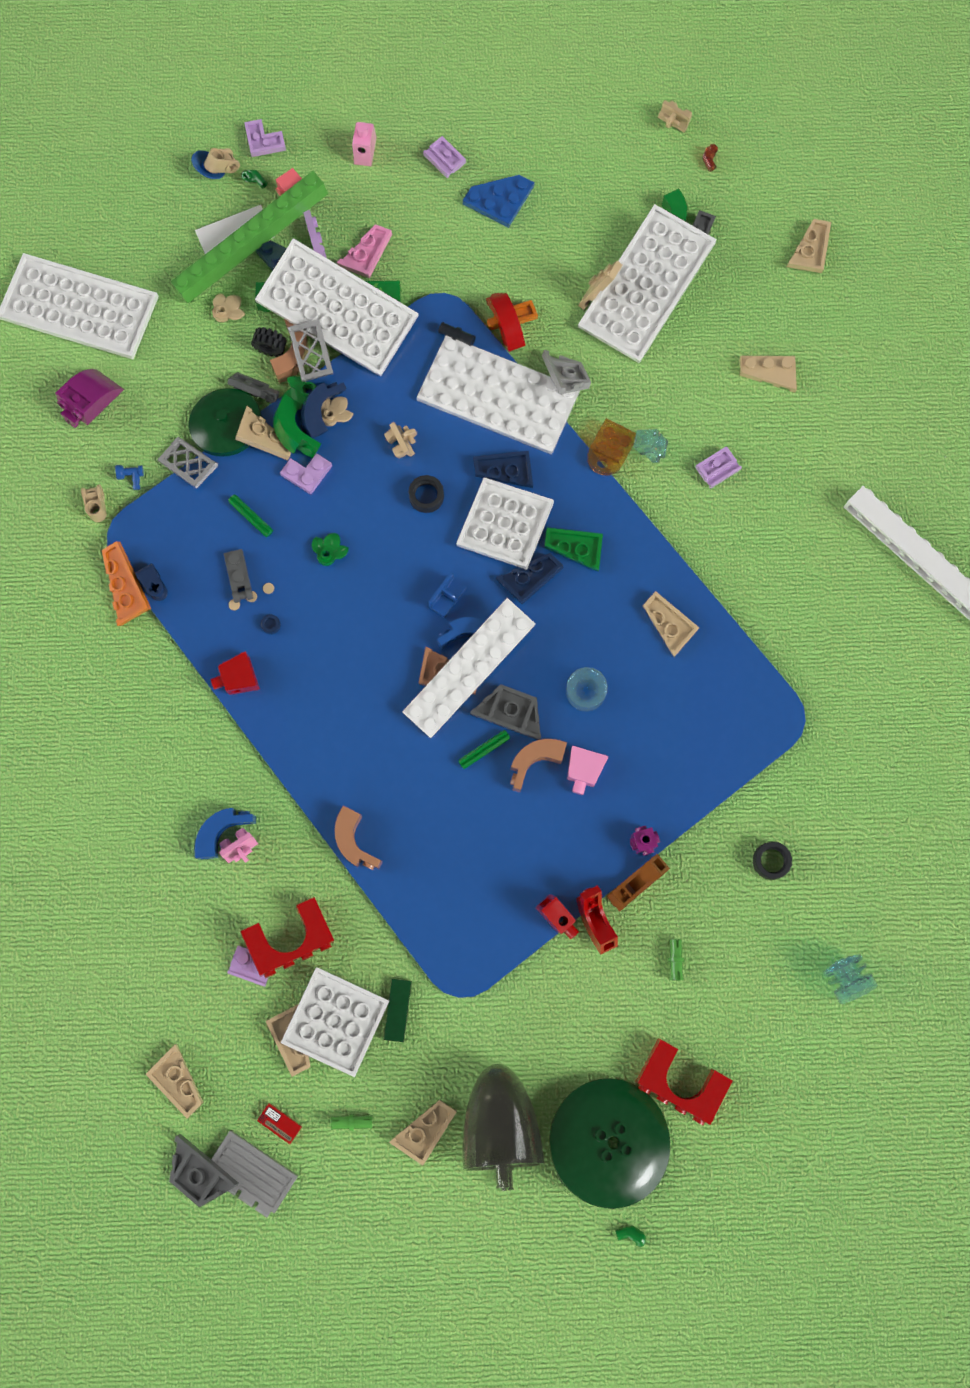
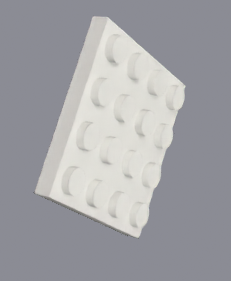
[456,478,554,569]
[281,967,389,1077]

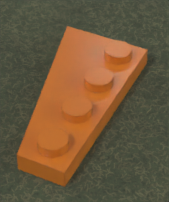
[102,541,151,626]

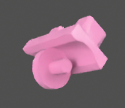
[219,828,258,863]

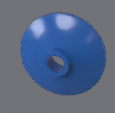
[191,151,225,179]

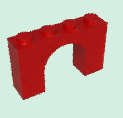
[240,897,334,979]
[635,1038,733,1125]

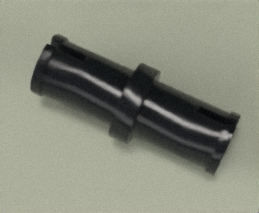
[438,322,476,346]

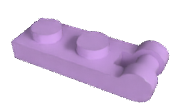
[303,210,327,258]

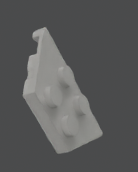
[542,350,591,394]

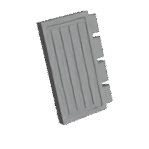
[211,1130,299,1218]

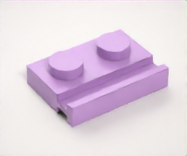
[423,136,466,178]
[695,446,742,489]
[227,946,269,987]

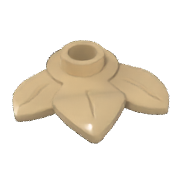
[212,293,245,322]
[321,397,353,426]

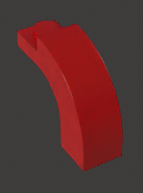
[486,292,526,352]
[576,885,618,955]

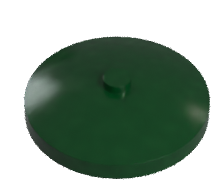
[189,388,262,457]

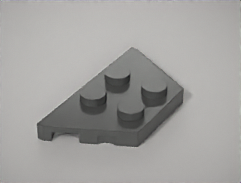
[470,684,541,740]
[169,1134,239,1208]

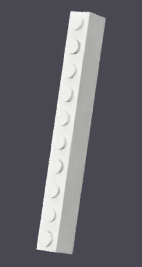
[844,486,970,620]

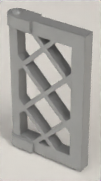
[288,319,333,382]
[158,437,218,489]

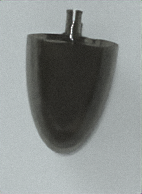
[462,1063,545,1191]

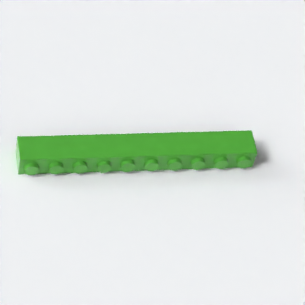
[171,171,328,303]

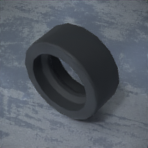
[408,475,444,513]
[752,841,792,880]

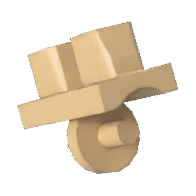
[658,100,692,132]
[384,422,417,458]

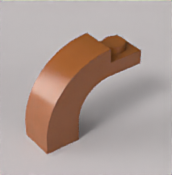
[607,854,670,912]

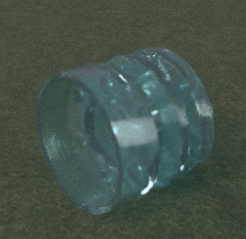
[566,667,608,712]
[823,954,878,1004]

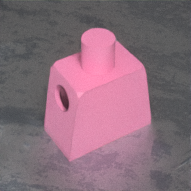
[352,122,377,167]
[567,746,608,795]

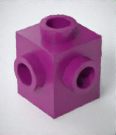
[630,826,660,856]

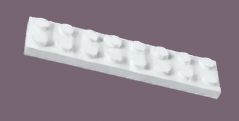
[403,598,536,738]

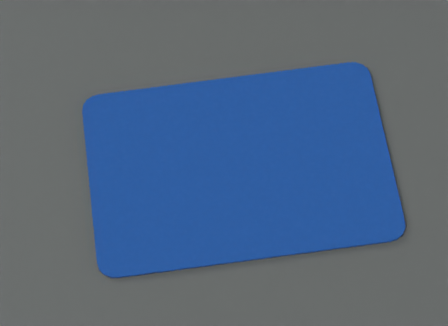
[107,293,806,998]

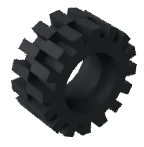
[251,327,287,357]

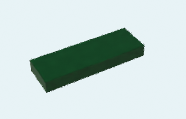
[384,979,412,1042]

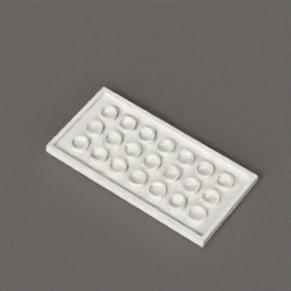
[578,204,717,363]
[255,238,418,377]
[0,253,159,359]
[417,335,580,455]

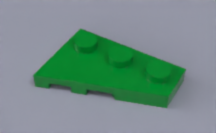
[544,528,603,572]

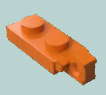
[487,300,538,330]

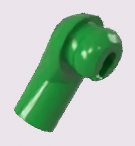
[241,170,268,189]
[615,1226,646,1247]

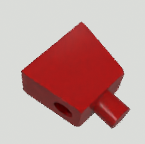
[210,651,260,694]
[535,894,579,939]

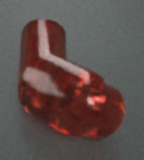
[702,144,718,172]

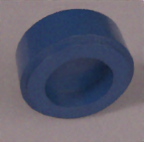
[261,614,281,634]

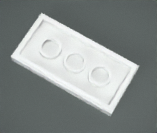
[195,205,275,254]

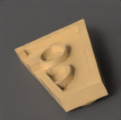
[740,356,797,393]

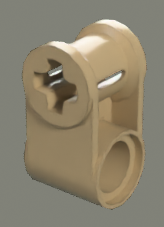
[204,148,240,173]
[81,484,107,522]

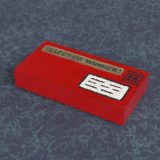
[257,1103,303,1144]

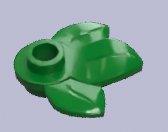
[282,376,317,410]
[312,533,349,566]

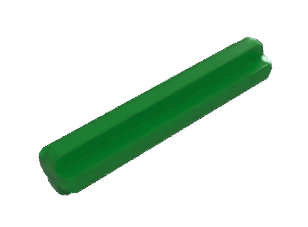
[228,494,273,537]
[458,730,510,769]

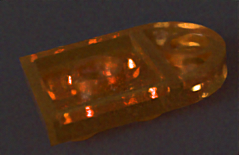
[587,418,639,476]

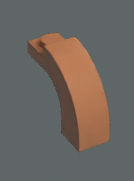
[270,319,309,384]
[510,739,567,792]
[335,806,382,870]

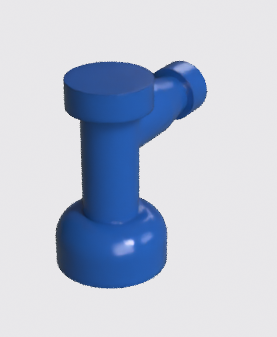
[115,465,144,490]

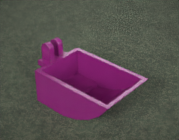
[55,369,124,428]

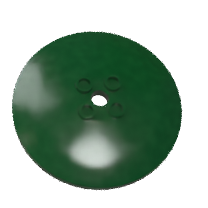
[549,1078,670,1209]

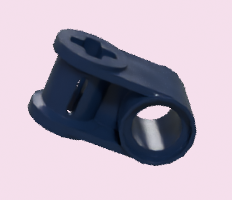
[135,563,168,601]

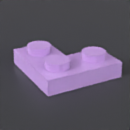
[244,119,286,157]
[280,453,332,495]

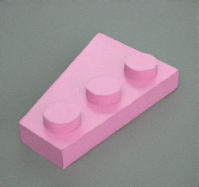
[337,224,392,278]

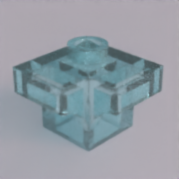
[634,429,668,463]

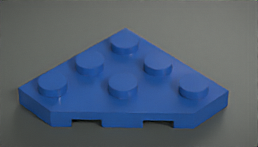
[463,175,534,228]

